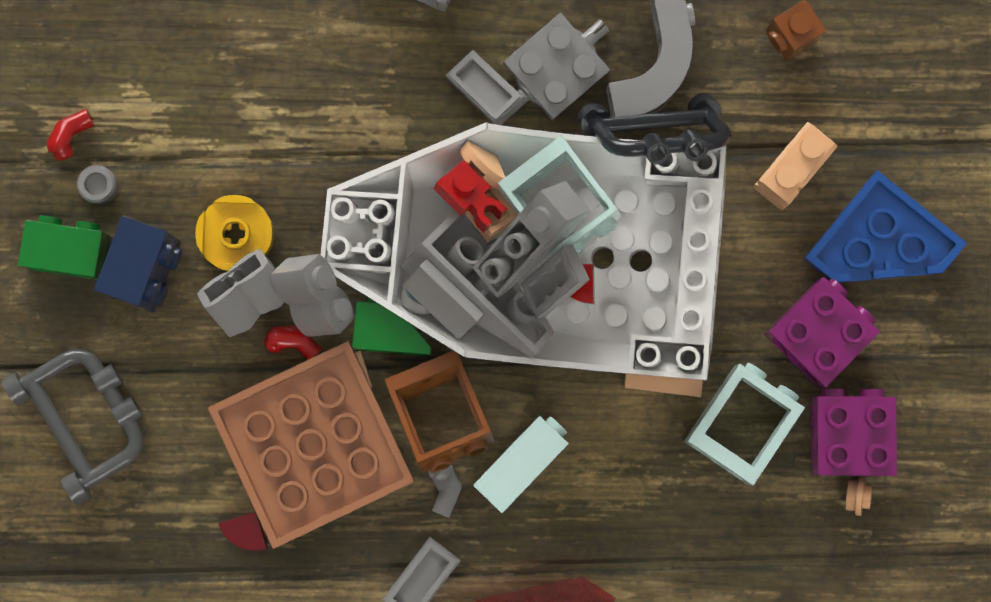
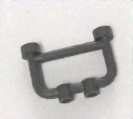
[1,349,144,506]

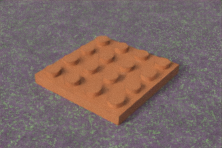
[207,341,415,549]

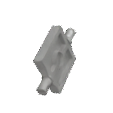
[503,12,610,121]

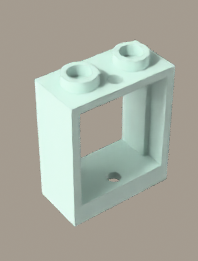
[498,135,622,256]
[683,363,805,486]
[473,416,569,513]

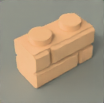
[753,122,838,210]

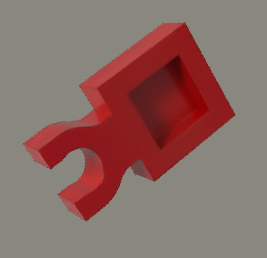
[434,160,507,233]

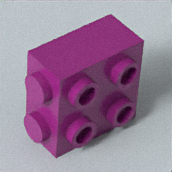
[764,277,880,389]
[810,389,897,476]

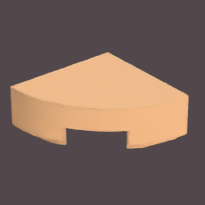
[460,141,505,189]

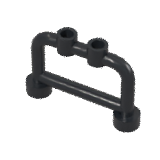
[577,93,732,165]

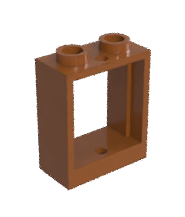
[384,350,495,473]

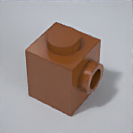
[766,0,826,61]

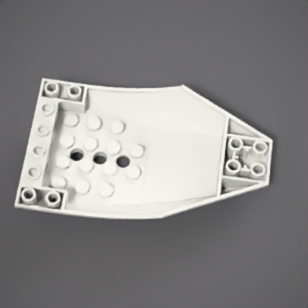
[320,122,726,380]

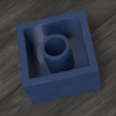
[94,216,182,312]

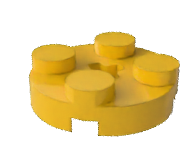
[195,195,274,272]

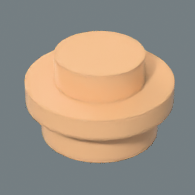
[846,477,872,516]

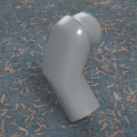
[428,465,462,518]

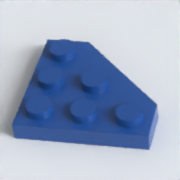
[803,170,967,283]

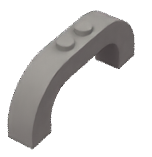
[606,0,695,117]

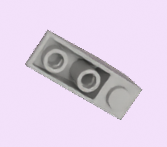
[473,181,591,298]

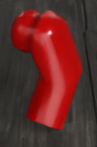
[47,109,95,161]
[264,326,324,360]

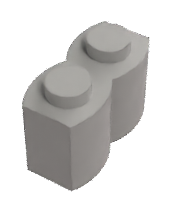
[197,249,284,337]
[271,254,355,337]

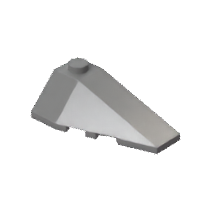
[400,210,555,358]

